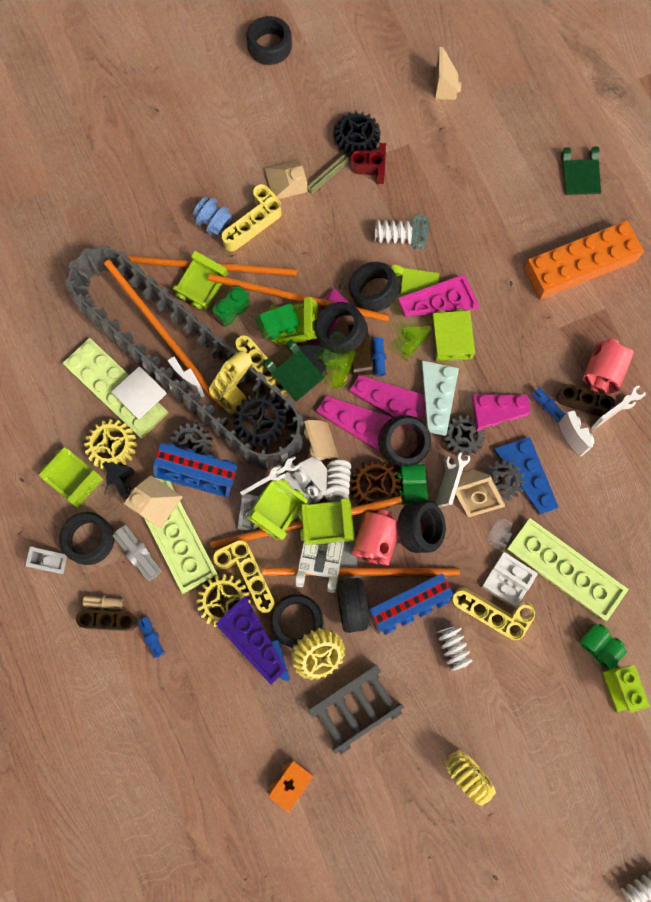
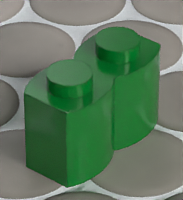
[213,286,250,327]
[255,304,300,341]
[397,464,428,506]
[577,623,627,670]

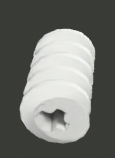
[375,220,412,244]
[324,460,351,502]
[436,626,473,672]
[621,871,651,902]

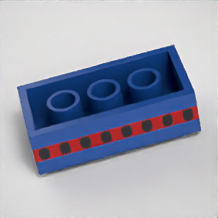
[153,443,237,498]
[368,573,454,635]

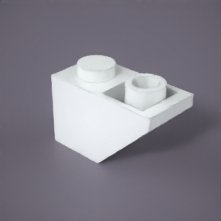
[293,457,328,503]

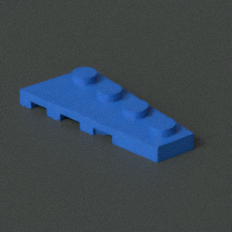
[493,437,559,515]

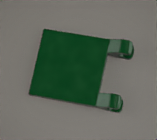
[561,147,601,195]
[263,339,325,402]

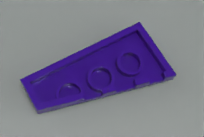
[215,596,286,685]

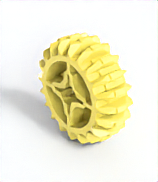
[84,419,137,470]
[197,574,251,628]
[291,627,345,681]
[445,749,495,806]

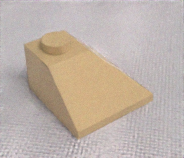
[435,47,461,100]
[265,160,308,199]
[455,469,505,517]
[124,476,183,529]

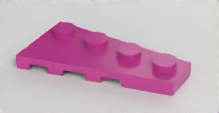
[397,275,479,317]
[349,375,426,430]
[316,396,392,453]

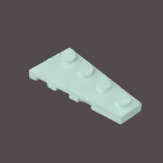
[421,360,459,436]

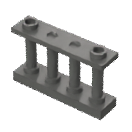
[308,665,404,754]

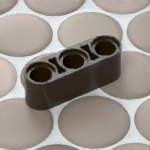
[348,323,373,376]
[556,384,615,417]
[76,610,138,631]

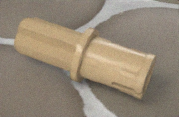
[83,595,124,612]

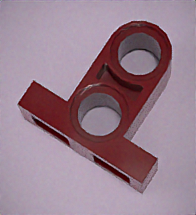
[350,143,386,184]

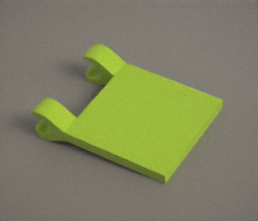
[391,265,439,303]

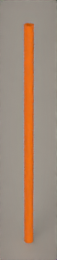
[127,255,297,276]
[104,259,223,410]
[208,274,390,322]
[210,496,402,549]
[262,567,460,576]

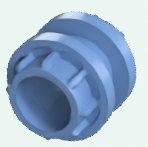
[192,197,232,235]

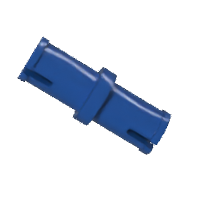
[372,337,386,377]
[531,387,566,422]
[137,617,165,659]

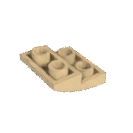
[304,420,339,461]

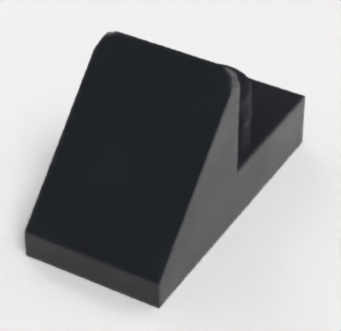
[298,345,327,377]
[103,462,135,500]

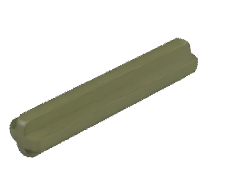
[307,154,349,194]

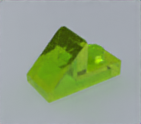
[401,326,432,361]
[324,351,356,390]

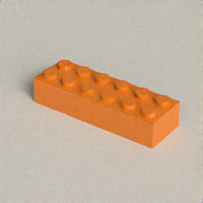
[524,220,644,300]

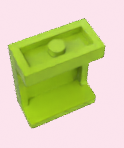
[172,251,229,311]
[270,297,319,345]
[431,309,475,362]
[39,447,103,508]
[245,478,308,540]
[299,498,354,546]
[601,665,650,712]

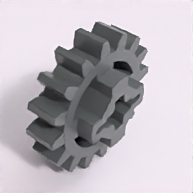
[443,415,486,457]
[170,421,213,455]
[484,460,525,502]

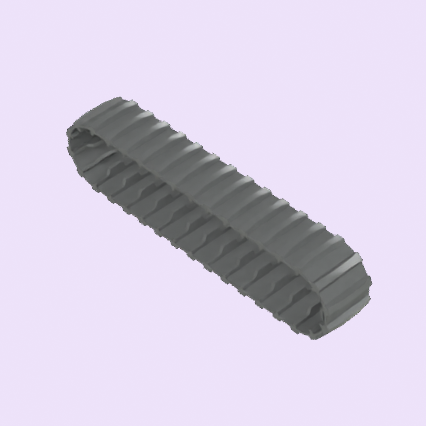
[66,245,305,470]

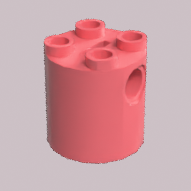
[583,338,634,394]
[351,509,398,566]

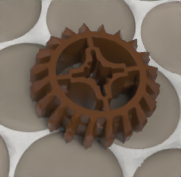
[350,459,402,511]

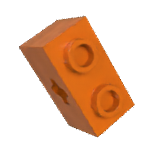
[268,760,313,813]

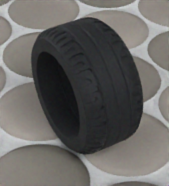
[246,16,292,65]
[349,261,399,312]
[315,302,367,354]
[378,415,431,466]
[397,500,446,553]
[59,512,114,565]
[337,577,369,633]
[270,594,323,648]

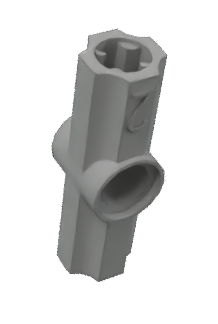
[113,525,162,582]

